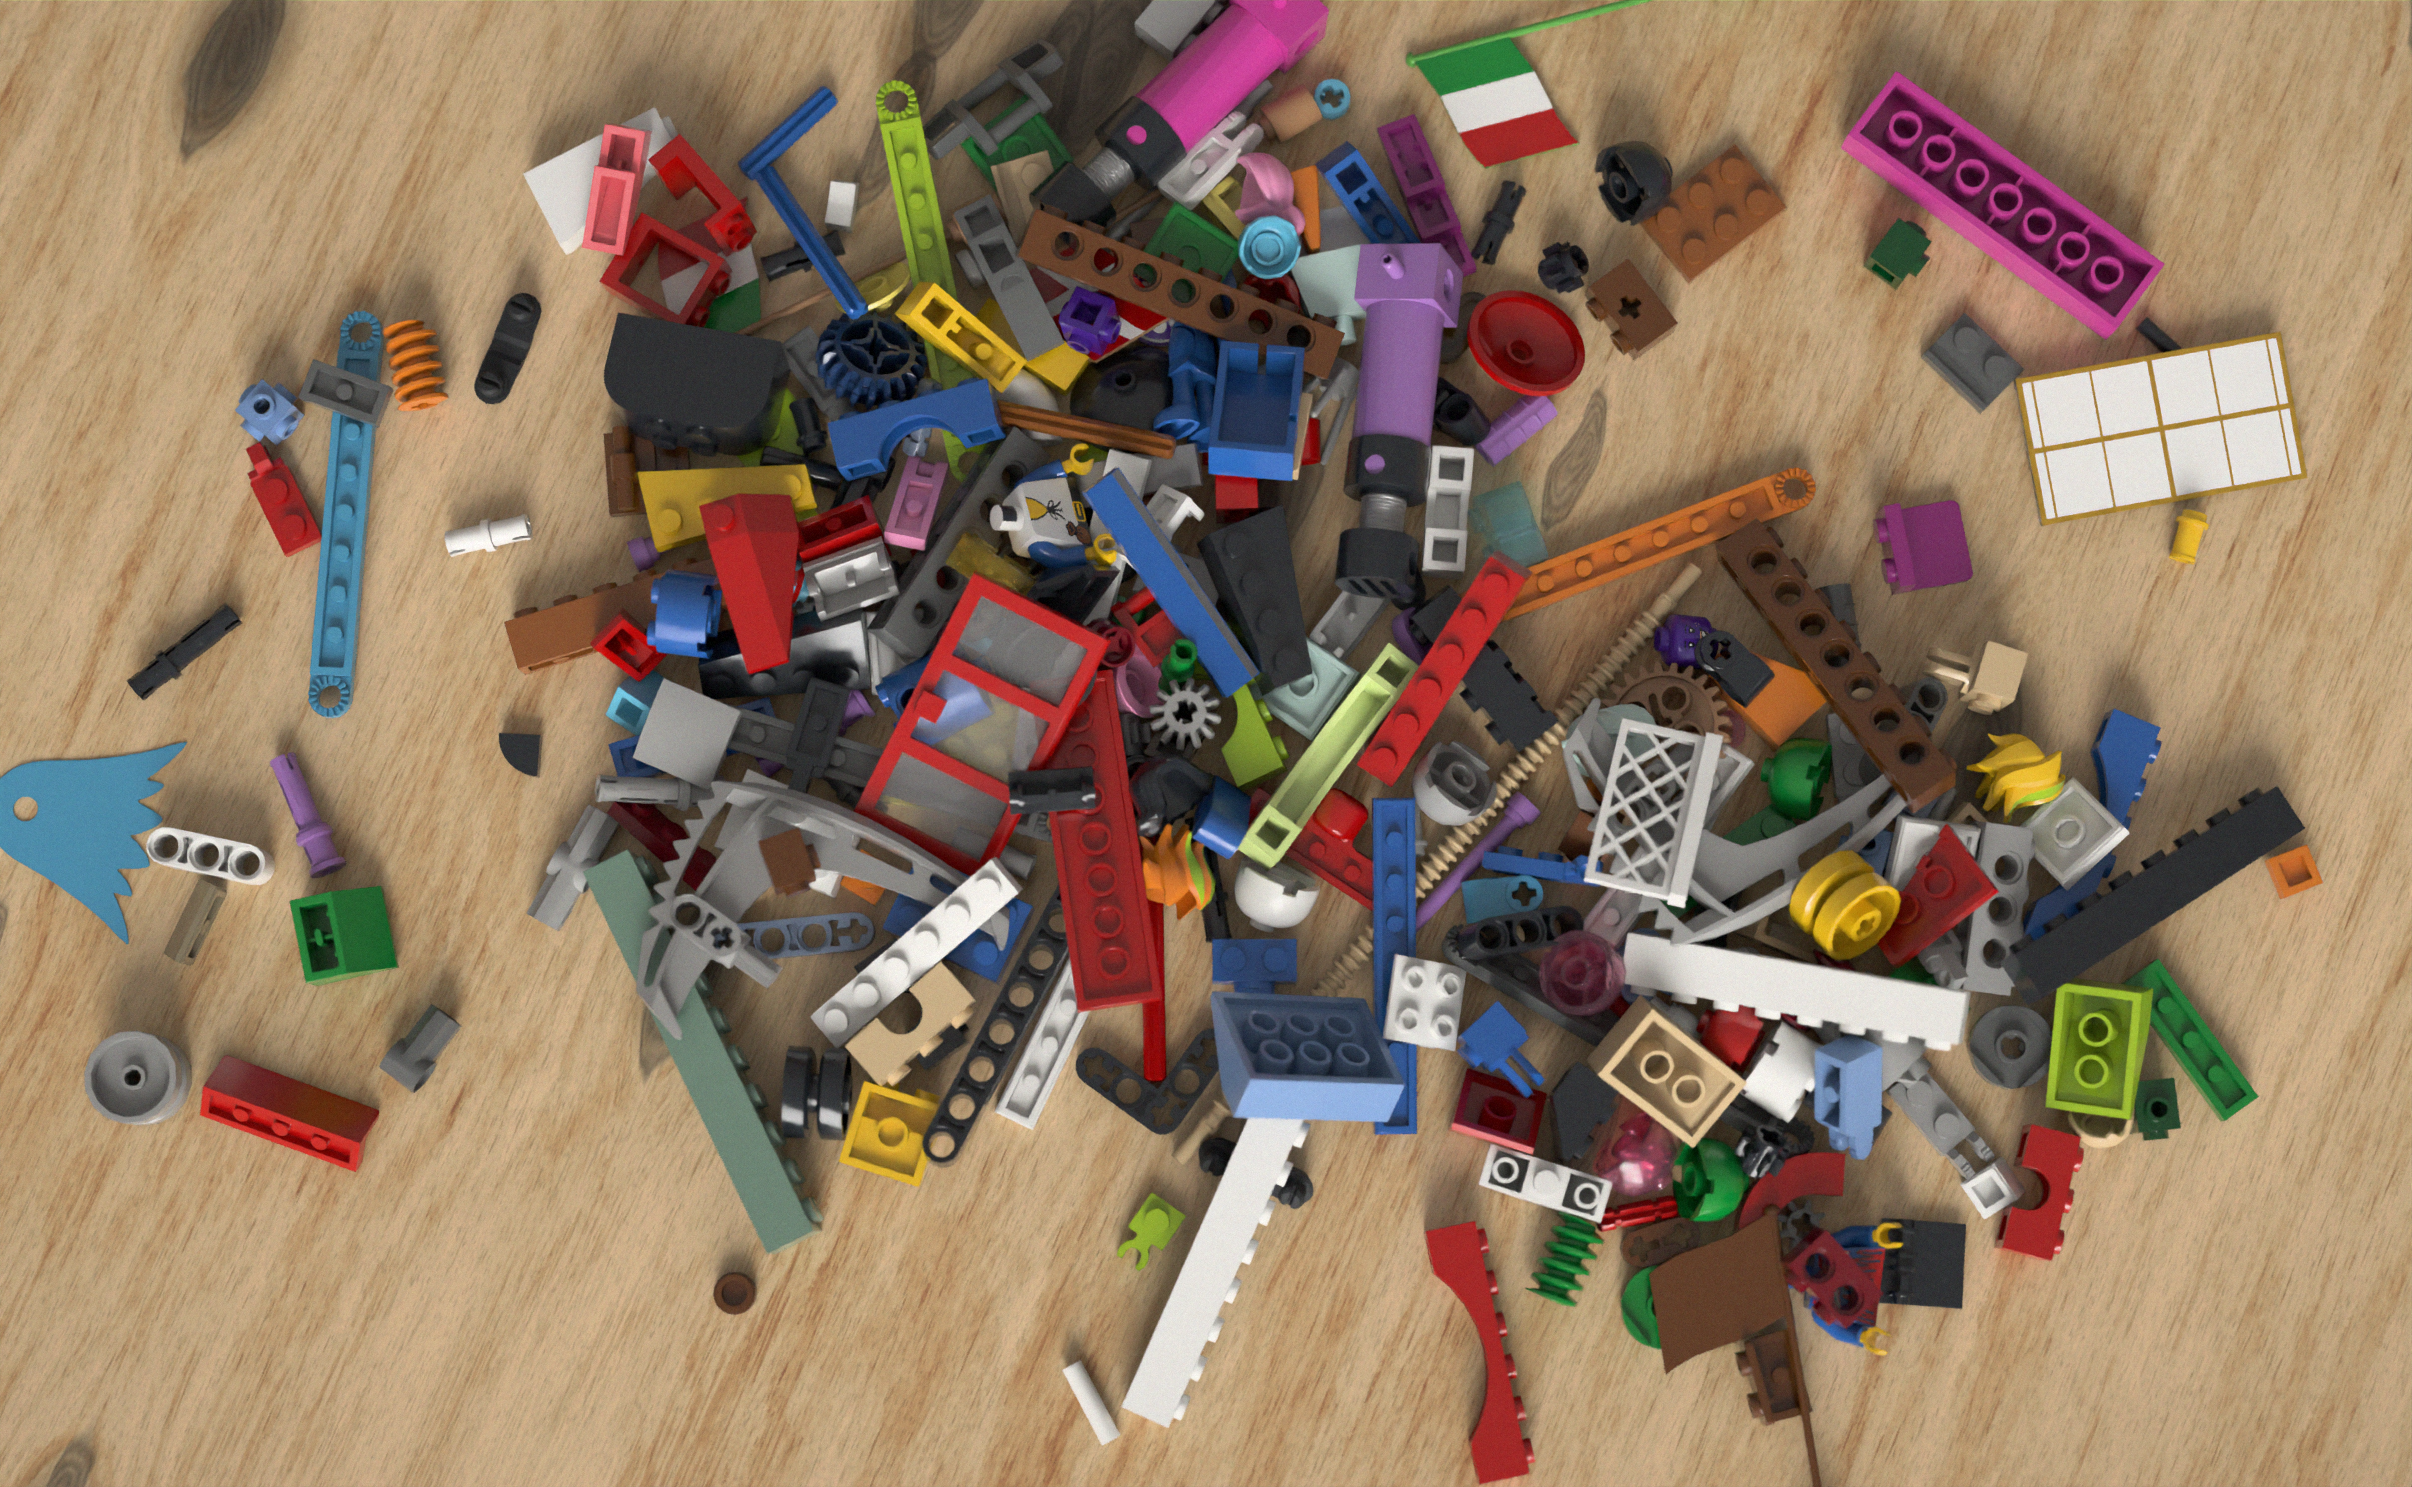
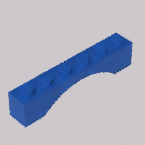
[2022,709,2162,939]

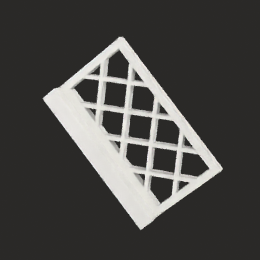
[1584,718,1723,908]

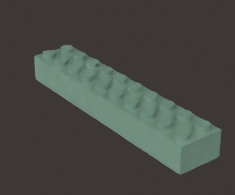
[583,849,824,1254]

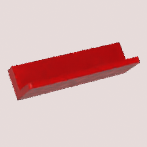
[200,1055,379,1172]

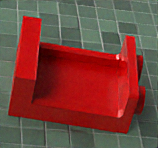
[648,134,758,257]

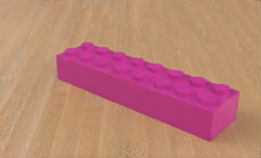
[1841,71,2165,340]

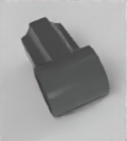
[379,1004,462,1093]

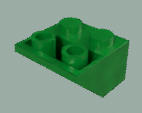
[289,886,399,986]

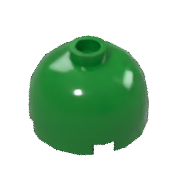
[1761,737,1833,821]
[1673,1137,1749,1222]

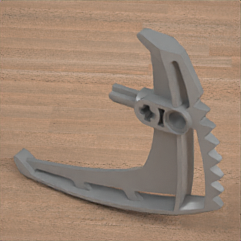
[1562,698,1931,946]
[636,781,1010,1040]

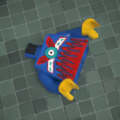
[1786,1222,1903,1356]

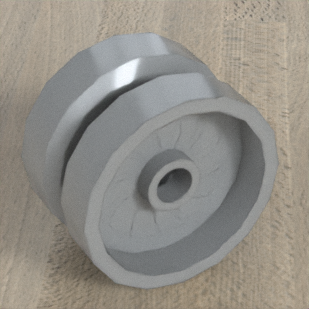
[84,1031,192,1125]

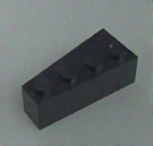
[1408,585,1559,752]
[698,605,871,699]

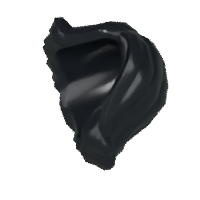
[1129,753,1214,837]

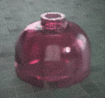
[1539,930,1626,1016]
[1592,1112,1677,1196]

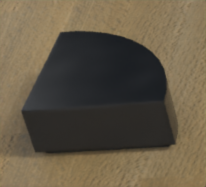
[499,733,542,778]

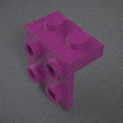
[1873,500,1973,595]

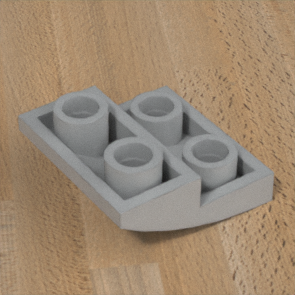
[633,678,742,791]

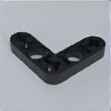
[1076,1029,1219,1135]

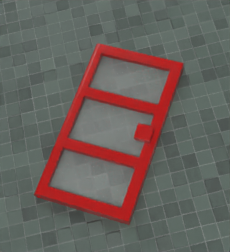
[853,570,1111,876]

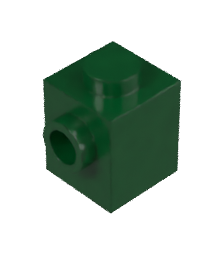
[1863,218,1932,290]
[2129,1078,2181,1141]

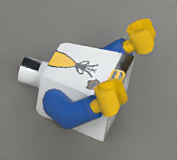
[990,443,1117,569]

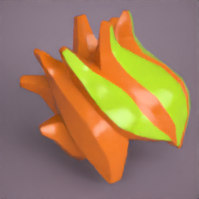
[1138,823,1215,920]

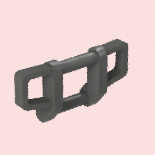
[923,38,1065,160]

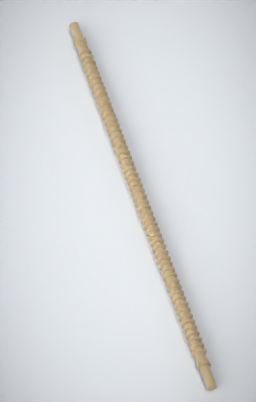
[1171,563,1702,1166]

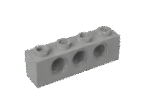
[1954,821,2035,996]

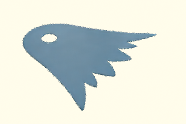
[0,742,187,944]

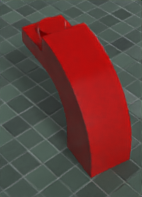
[1733,1152,1846,1231]

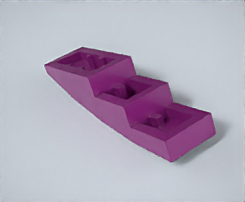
[1377,113,1476,277]

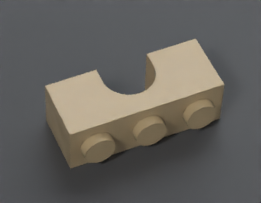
[845,961,977,1086]

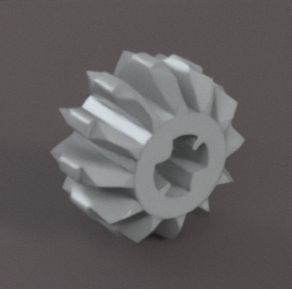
[1150,678,1221,751]

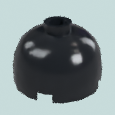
[1595,141,1673,226]

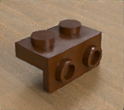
[1735,1328,1813,1426]

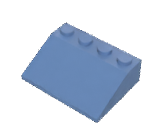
[1210,991,1405,1122]

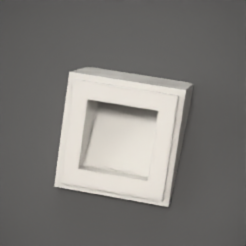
[1960,1157,2025,1219]

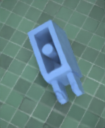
[1815,1034,1882,1160]

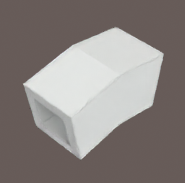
[825,179,860,233]

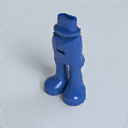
[1153,322,1217,453]

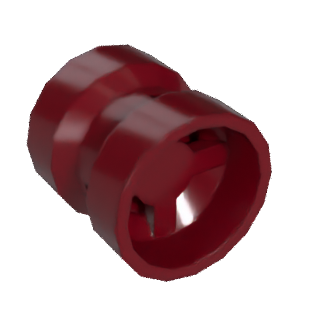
[1083,618,1136,667]

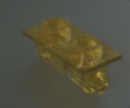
[945,531,1036,595]

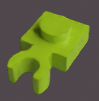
[1117,1192,1186,1271]

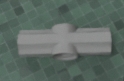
[526,804,620,931]

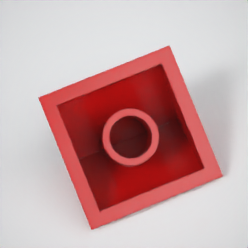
[1448,1068,1547,1155]

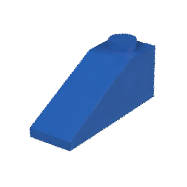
[1314,141,1421,244]

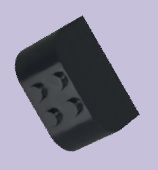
[604,312,791,457]

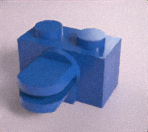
[1212,939,1297,994]
[1457,1001,1545,1098]

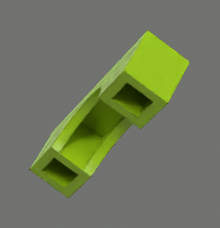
[1191,623,1290,792]

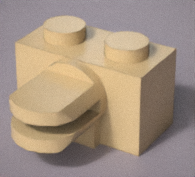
[1922,641,2028,715]

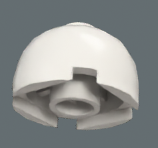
[1234,856,1320,932]

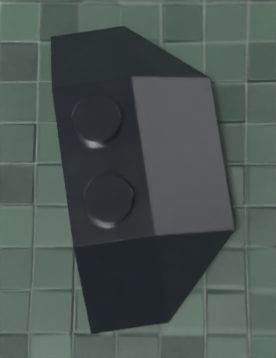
[989,564,1120,688]

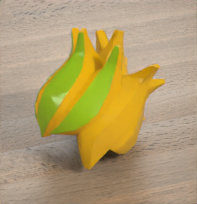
[1967,733,2066,823]

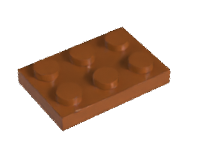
[1639,144,1786,284]

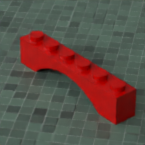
[1357,550,1533,788]
[1424,1221,1535,1485]

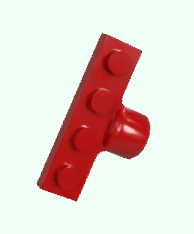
[1248,787,1372,911]

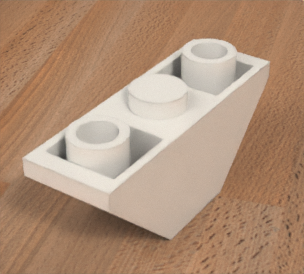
[1478,1144,1613,1223]

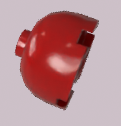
[1695,1005,1772,1073]

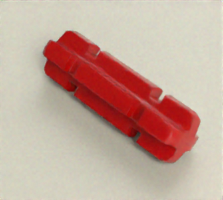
[1595,1195,1678,1232]

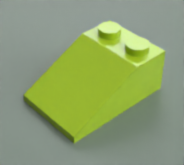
[2045,978,2153,1120]

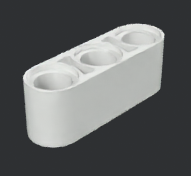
[146,827,275,885]

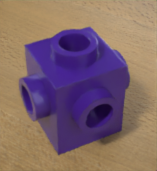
[1059,286,1122,355]

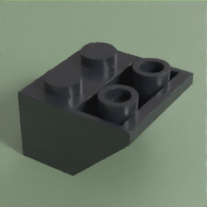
[1546,1061,1619,1162]

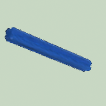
[755,166,869,320]

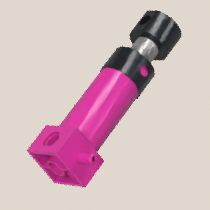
[1029,0,1329,250]

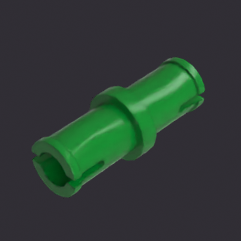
[1158,639,1198,696]

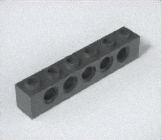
[866,426,1051,659]

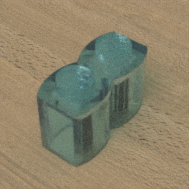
[1468,481,1549,568]

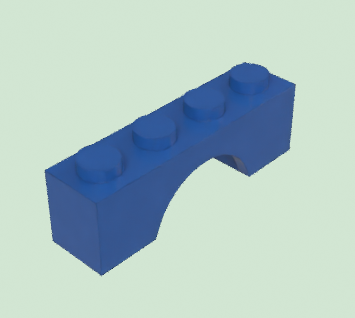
[827,378,1006,482]

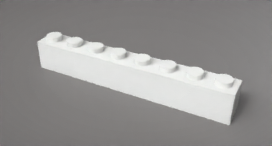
[1619,932,1971,1051]
[1122,1118,1310,1428]

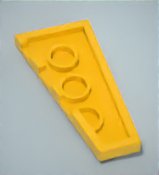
[637,464,818,553]

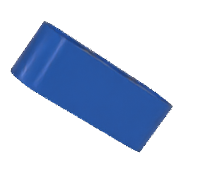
[1191,775,1251,859]

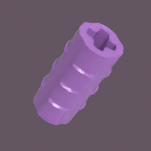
[1474,395,1558,467]

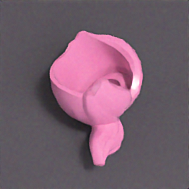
[1235,153,1305,237]

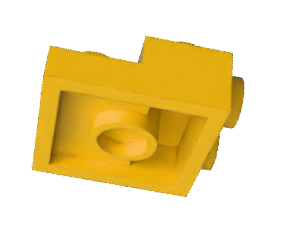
[838,1081,941,1187]

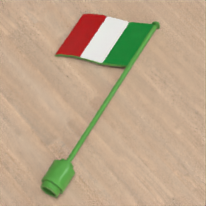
[1405,0,1653,169]

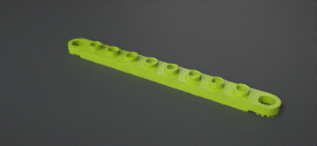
[876,80,987,483]

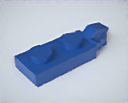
[1482,846,1604,887]

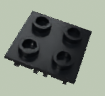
[1879,1218,1966,1309]

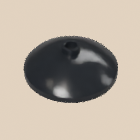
[1070,346,1173,454]

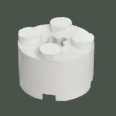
[1739,1020,1822,1123]

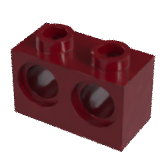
[1780,1226,1883,1329]

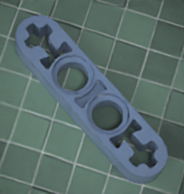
[714,912,876,960]

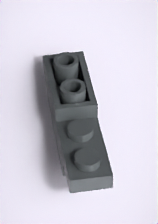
[953,194,1065,362]

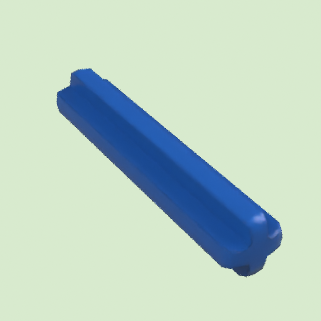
[737,86,838,180]

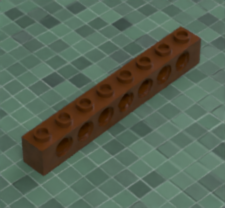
[1015,204,1345,380]
[1716,518,1957,814]

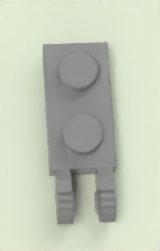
[1886,1072,1995,1180]

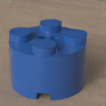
[647,569,722,659]

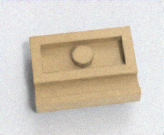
[990,150,1053,245]

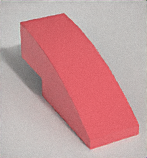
[582,123,652,255]

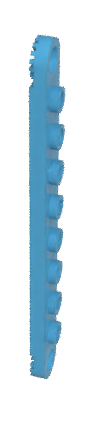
[308,311,384,718]

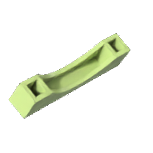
[1238,643,1419,871]

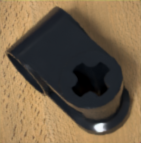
[1432,376,1491,446]
[1694,630,1775,708]

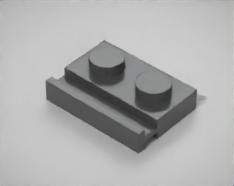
[1921,313,2024,414]

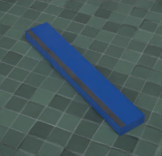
[1082,468,1260,698]

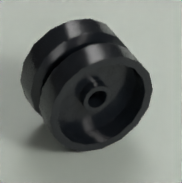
[781,1046,853,1141]

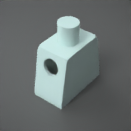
[1288,243,1366,346]

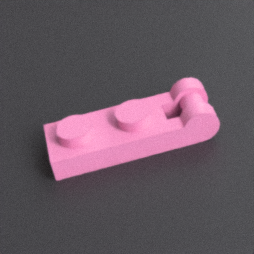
[884,456,950,551]

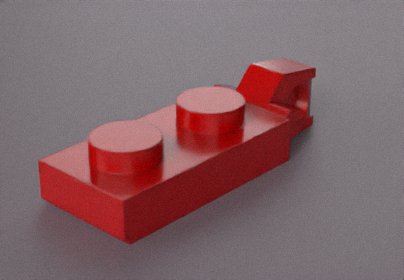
[246,442,322,557]

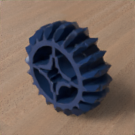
[815,309,927,412]

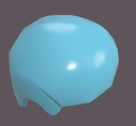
[1237,215,1301,279]

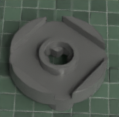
[1966,1005,2052,1090]

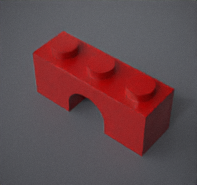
[1994,1124,2084,1261]

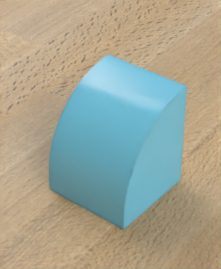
[606,670,666,736]

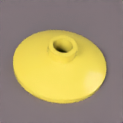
[835,262,911,313]

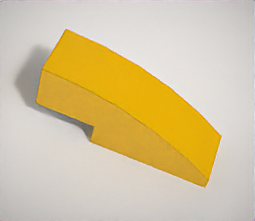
[975,298,1090,397]

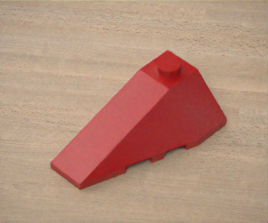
[699,493,801,674]

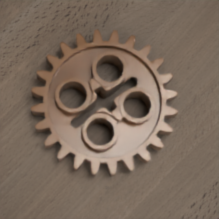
[1602,661,1733,792]

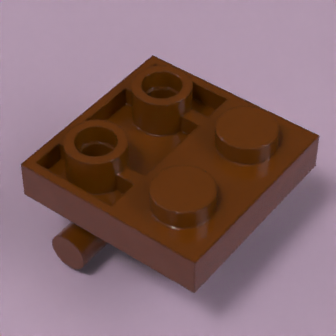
[603,426,691,517]

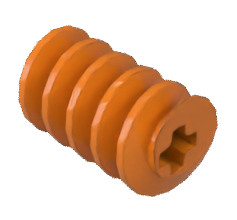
[383,320,449,411]

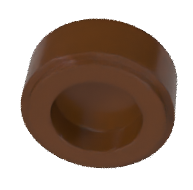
[713,1272,757,1315]

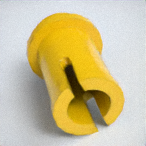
[2169,509,2209,564]

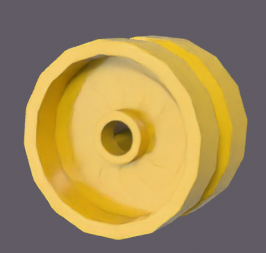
[1789,850,1900,960]

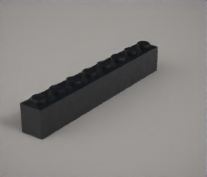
[2000,786,2305,1005]

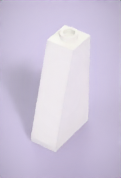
[523,107,678,255]

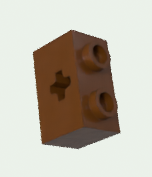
[1585,258,1678,361]

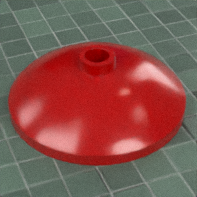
[1467,290,1585,396]

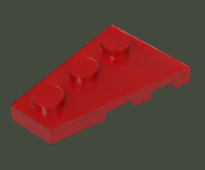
[1877,823,1999,969]

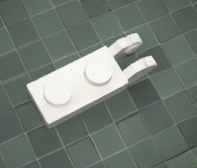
[1157,110,1264,210]

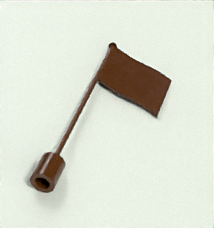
[1649,1204,1822,1487]

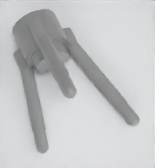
[1302,358,1359,465]

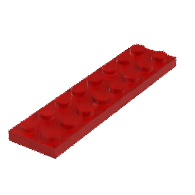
[1029,669,1162,1012]

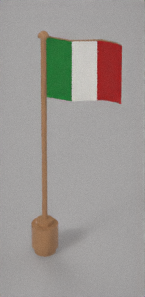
[658,193,1009,335]

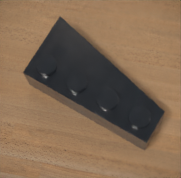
[1196,504,1312,696]

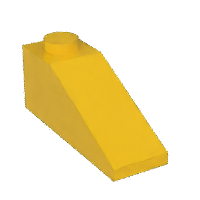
[895,281,1027,394]

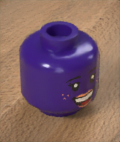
[1654,614,1719,670]

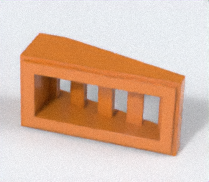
[1291,165,1321,255]

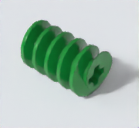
[1525,1211,1605,1307]

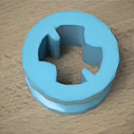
[1314,79,1350,120]

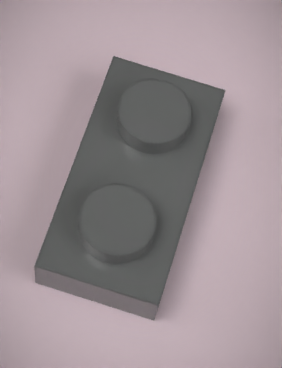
[298,359,393,428]

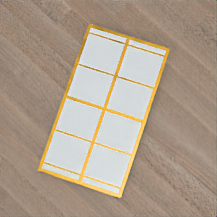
[2014,331,2308,526]

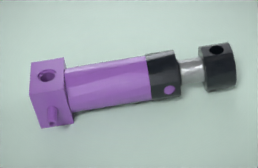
[1334,243,1463,599]

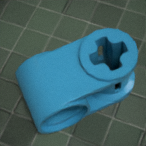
[1461,875,1543,924]

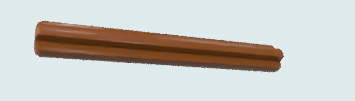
[997,400,1177,459]

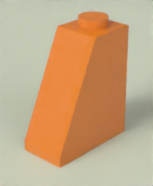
[1708,651,1826,752]

